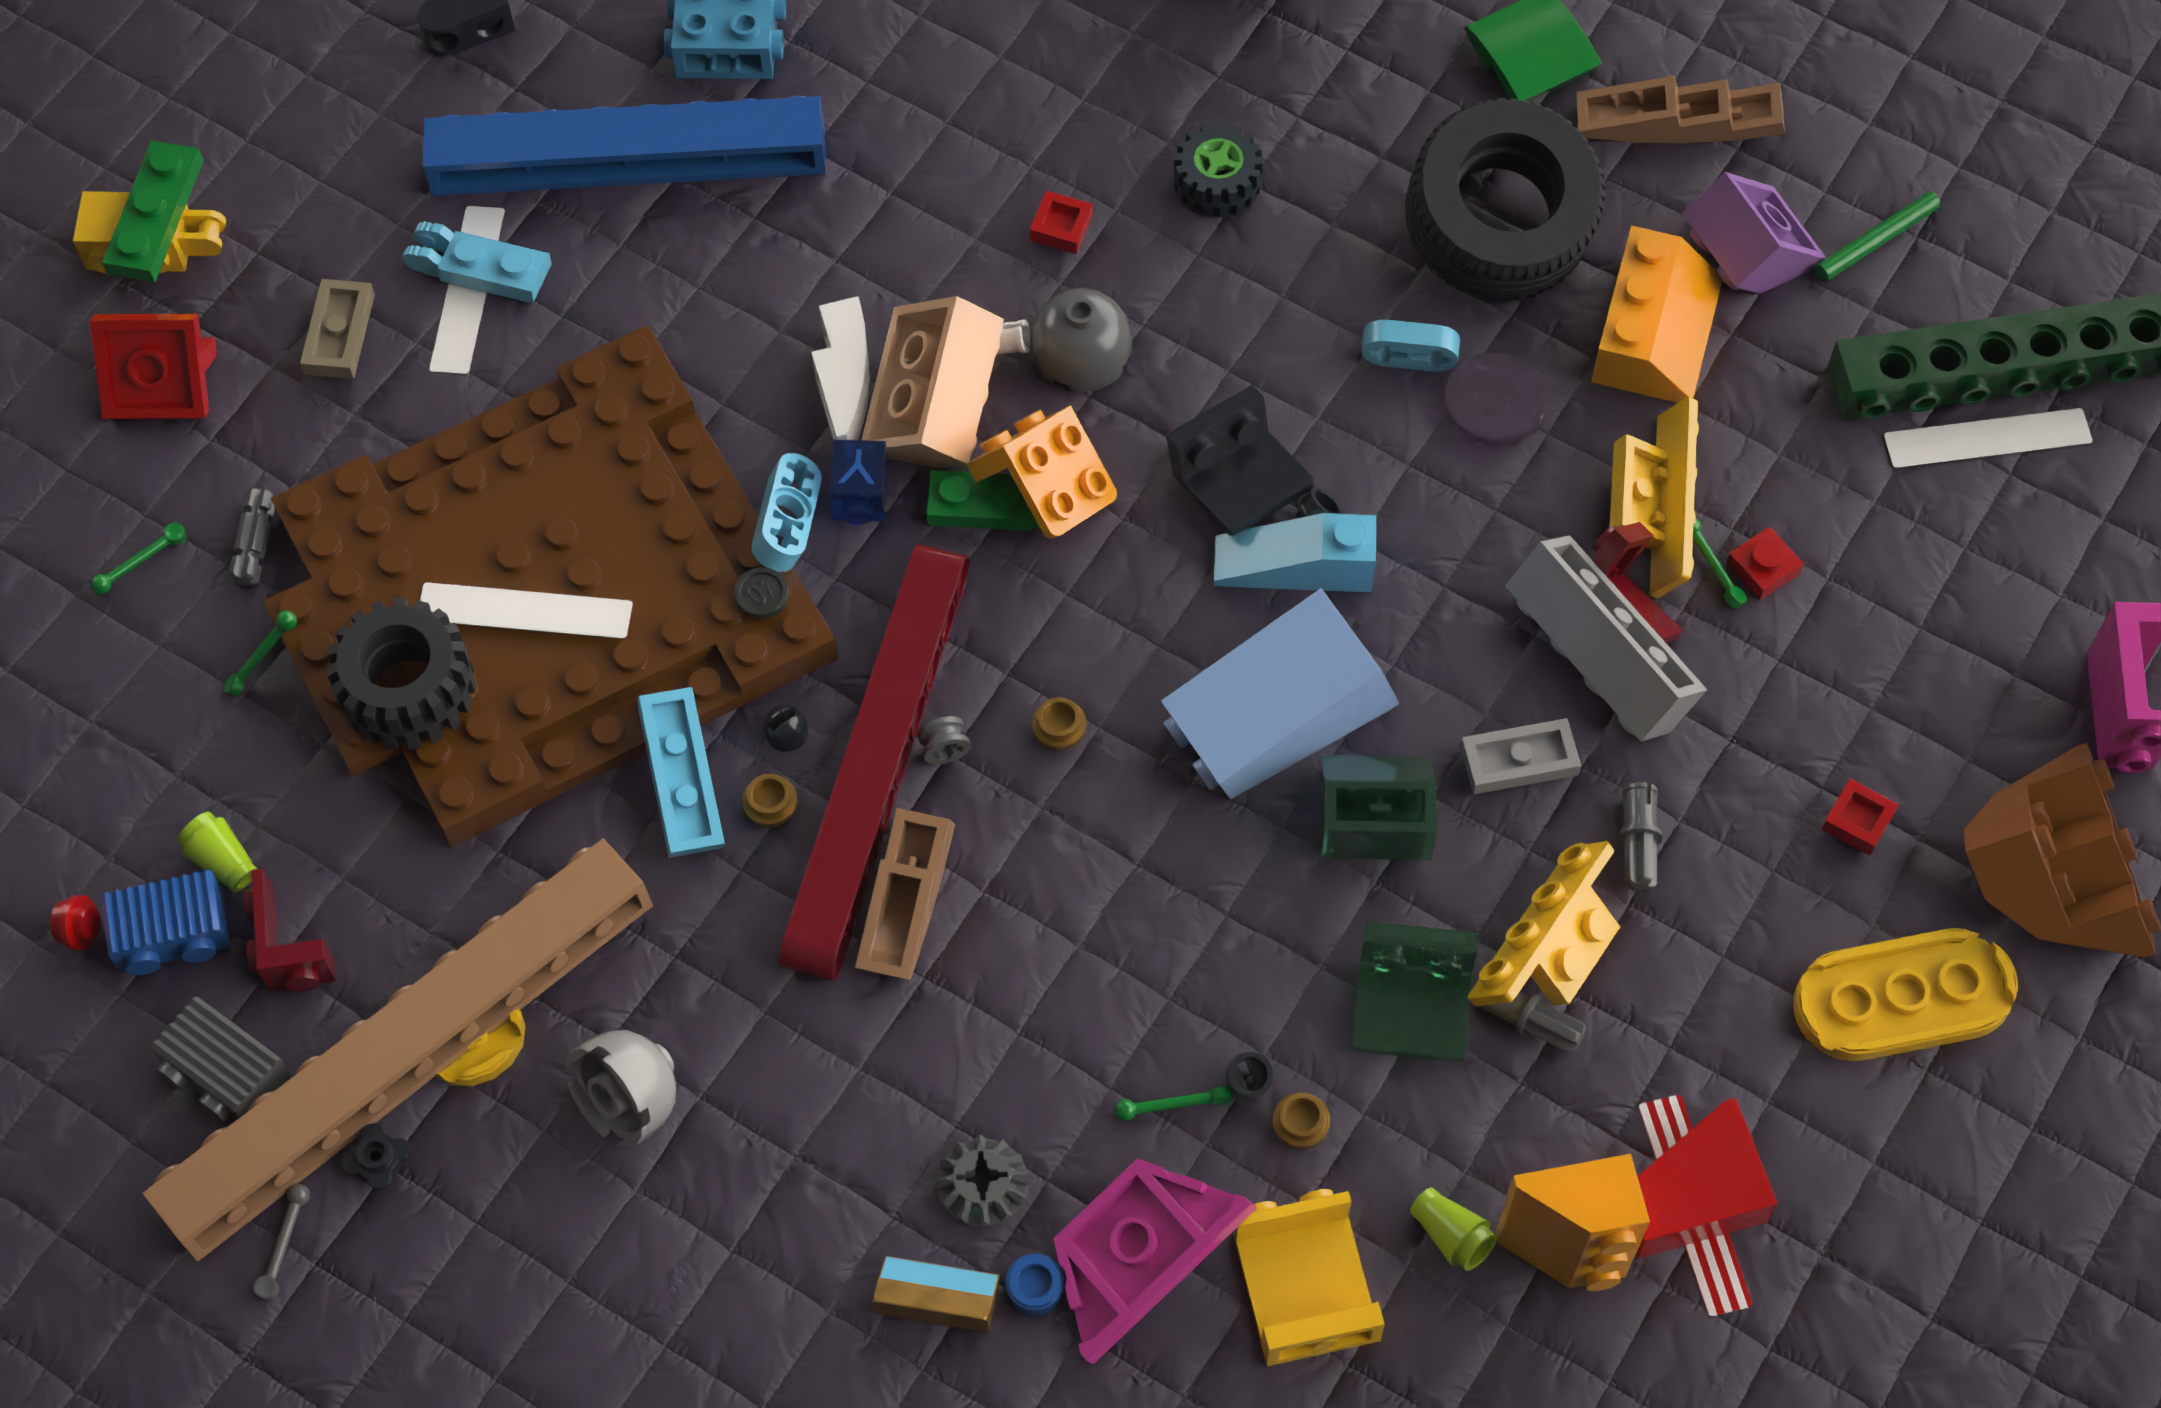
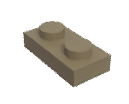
[300,279,375,379]

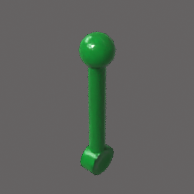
[1693,518,1747,609]
[90,523,187,595]
[224,610,297,697]
[1114,1086,1233,1121]

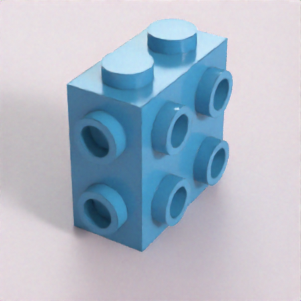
[664,0,786,79]

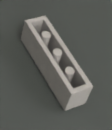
[1505,535,1707,742]

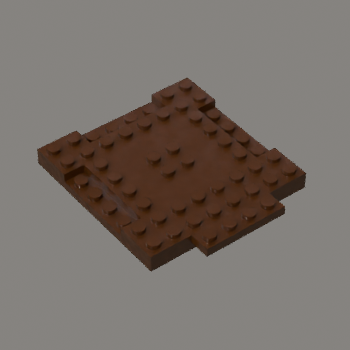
[263,325,839,848]

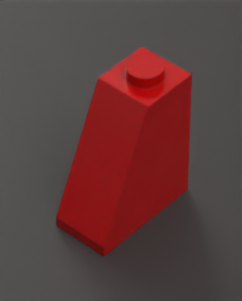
[1636,1097,1778,1259]

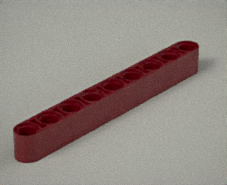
[779,544,970,981]

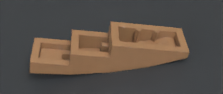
[1577,76,1785,144]

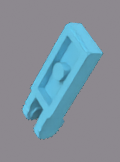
[402,221,552,303]

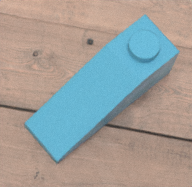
[1214,513,1376,593]

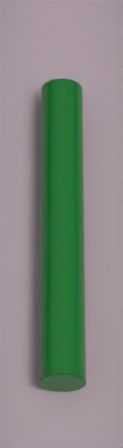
[1814,191,1941,283]

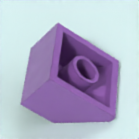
[1682,172,1826,294]

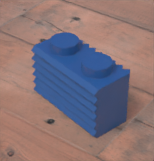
[101,870,231,975]

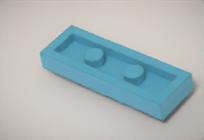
[637,687,725,858]

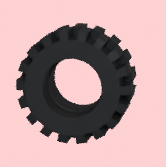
[326,598,476,750]

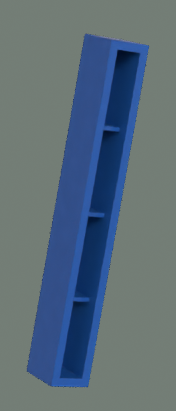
[423,96,826,196]

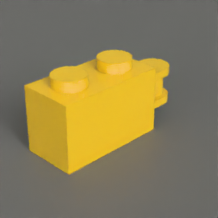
[73,191,226,274]

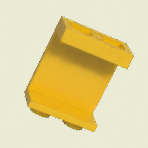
[1233,1189,1385,1366]

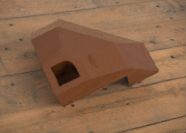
[1964,743,2161,957]

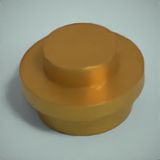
[1032,697,1086,750]
[742,774,798,827]
[1273,1092,1330,1149]

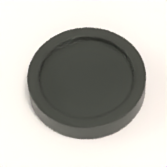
[734,567,789,620]

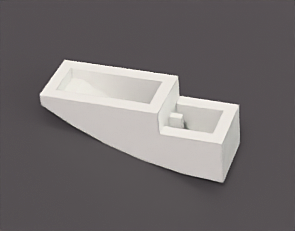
[811,296,870,463]

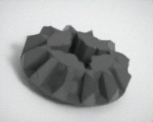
[936,1134,1028,1227]

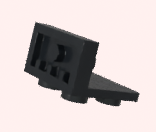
[1166,385,1315,536]

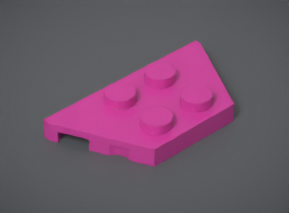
[1053,1158,1257,1365]

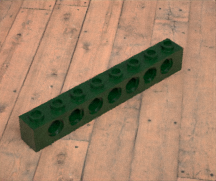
[1827,293,2161,419]

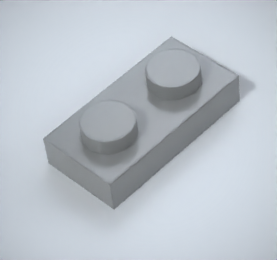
[1460,718,1581,795]

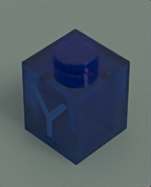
[829,440,889,525]

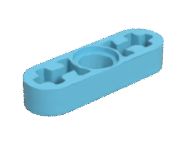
[751,453,822,572]

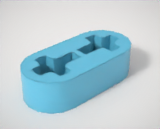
[1361,320,1460,371]

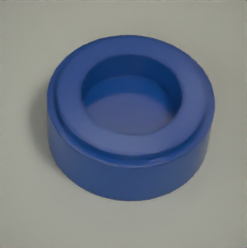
[1006,1254,1064,1316]

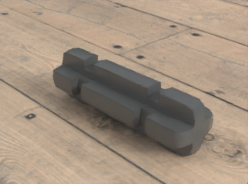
[228,488,275,586]

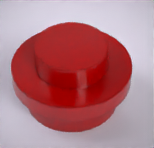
[50,895,101,951]

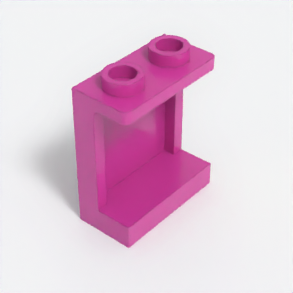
[2087,602,2161,773]

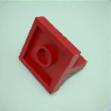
[89,314,217,419]

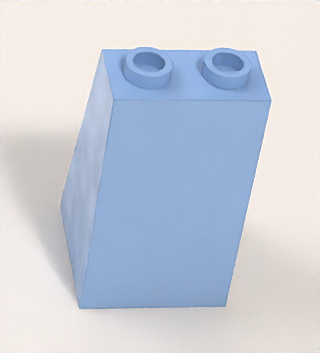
[1161,588,1400,799]

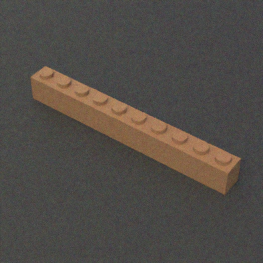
[142,838,653,1262]

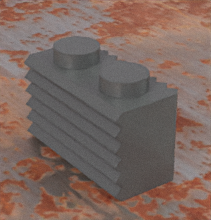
[151,997,291,1123]

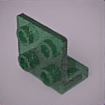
[1352,921,1478,1062]

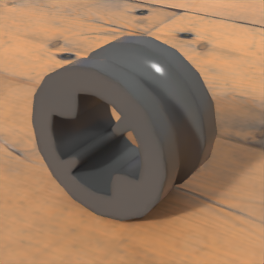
[917,716,971,765]

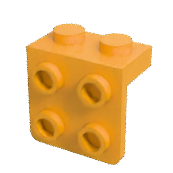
[966,405,1117,539]

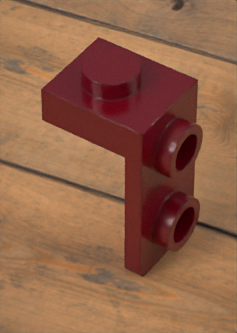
[1591,522,1683,643]
[244,868,336,992]

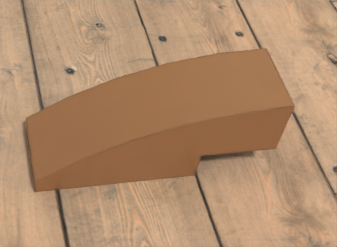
[855,808,955,981]

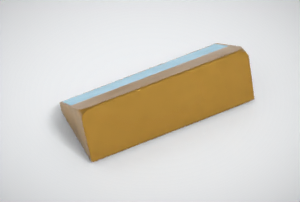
[872,1256,1000,1333]

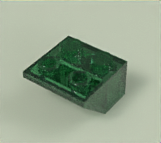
[1321,755,1437,860]

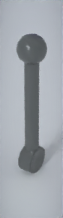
[254,1184,310,1301]

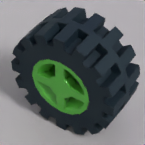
[1174,122,1263,218]

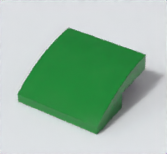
[1464,0,1602,101]

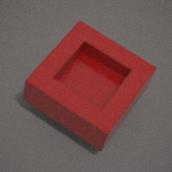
[1029,190,1094,255]
[1726,527,1804,600]
[1821,778,1899,856]

